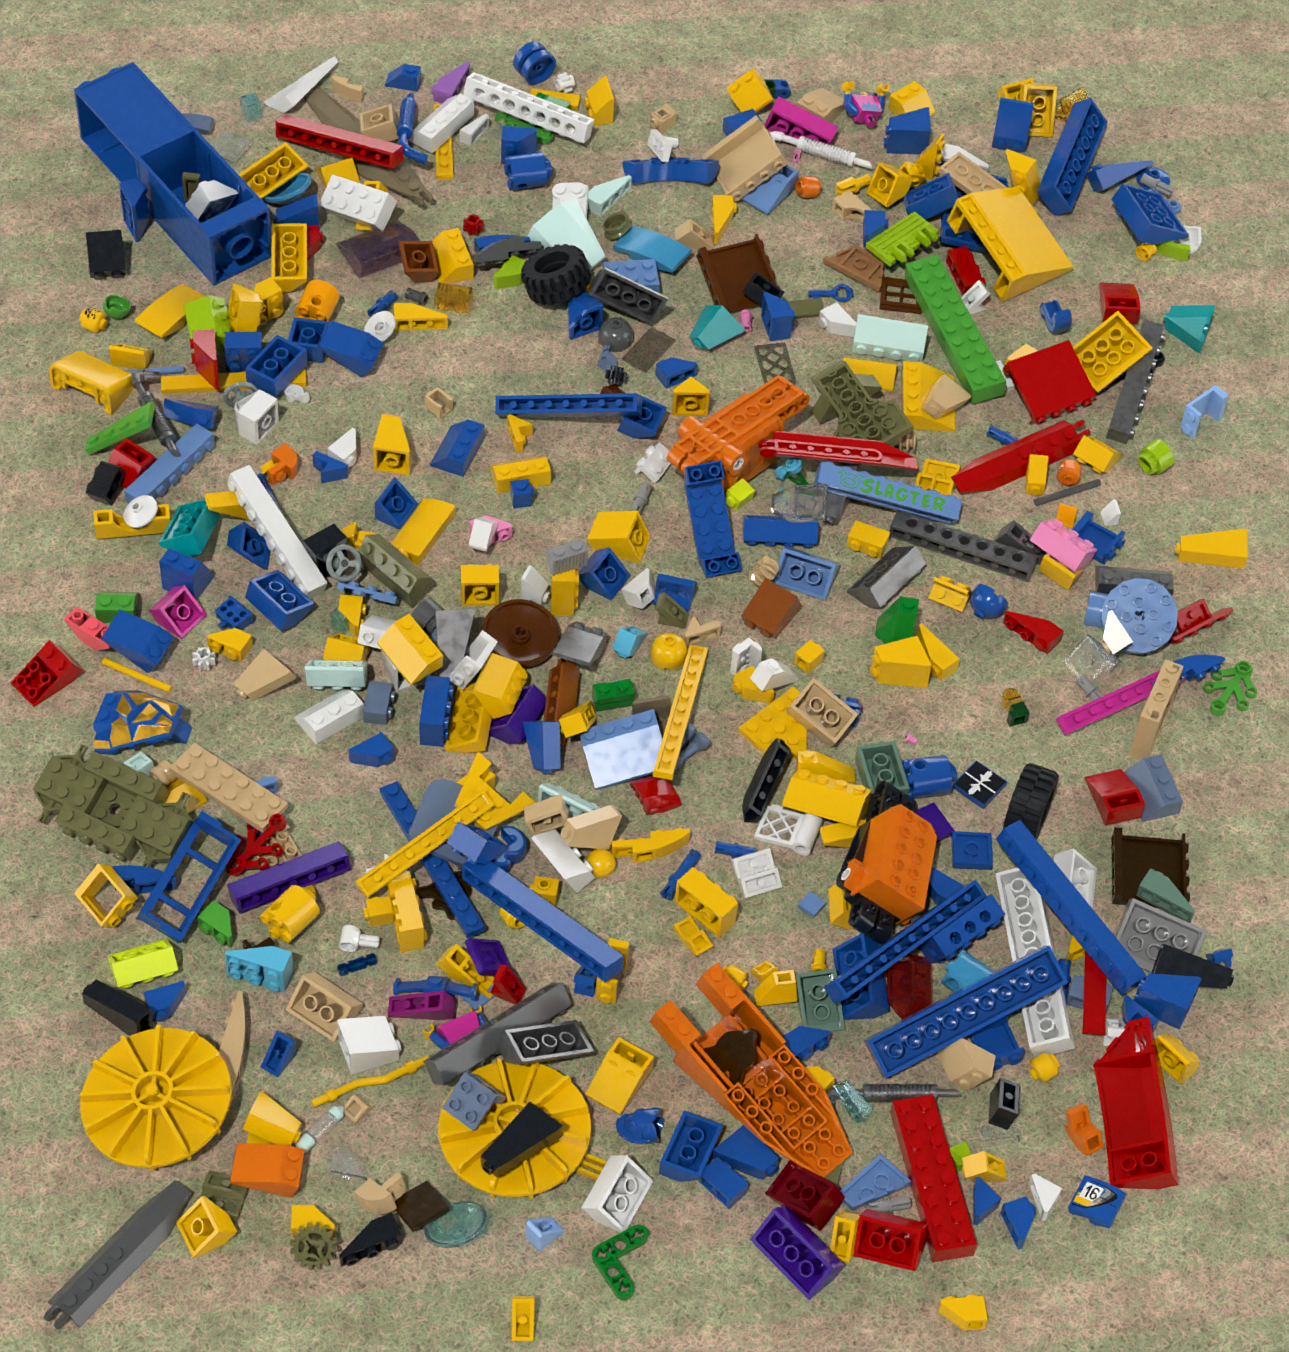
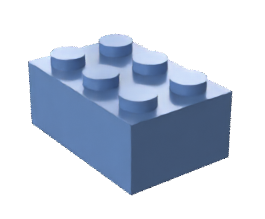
[603,259,660,293]

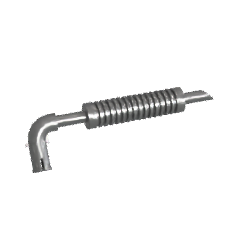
[131,369,180,457]
[826,1084,961,1109]

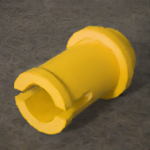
[811,949,827,971]

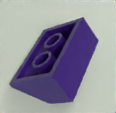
[489,685,546,744]

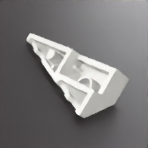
[264,56,338,113]

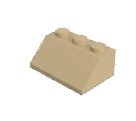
[785,678,858,748]
[285,972,363,1042]

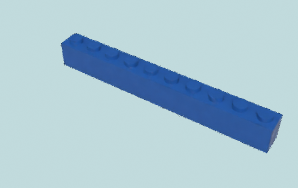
[996,820,1147,996]
[462,861,624,982]
[824,879,987,1004]

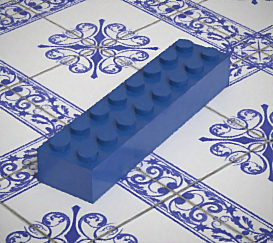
[1037,98,1108,216]

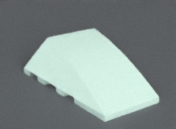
[527,200,606,271]

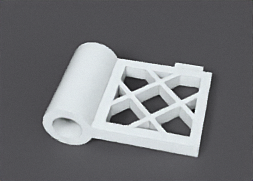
[754,804,823,856]

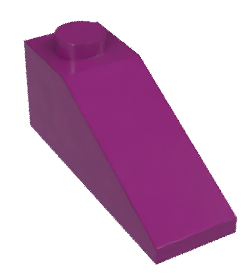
[388,990,455,1020]

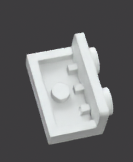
[634,442,671,483]
[730,638,762,675]

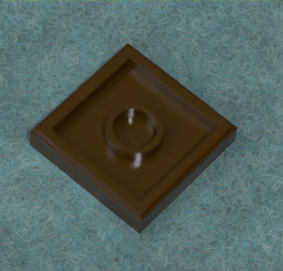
[395,1181,450,1232]

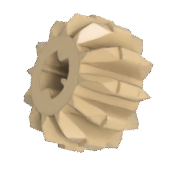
[749,556,779,587]

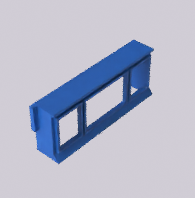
[136,811,241,943]

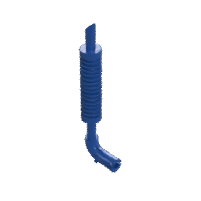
[397,93,428,165]

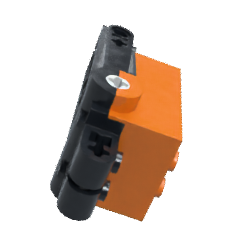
[836,780,937,945]

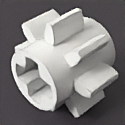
[554,72,575,93]
[192,647,216,671]

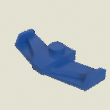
[393,976,479,1001]

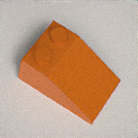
[230,1143,305,1198]

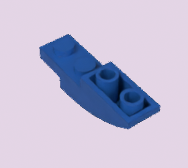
[1152,655,1225,686]

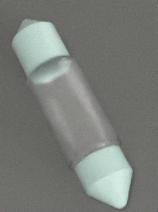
[295,1106,344,1153]

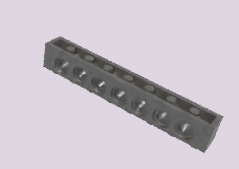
[889,510,1038,583]

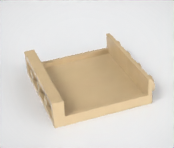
[702,115,788,202]

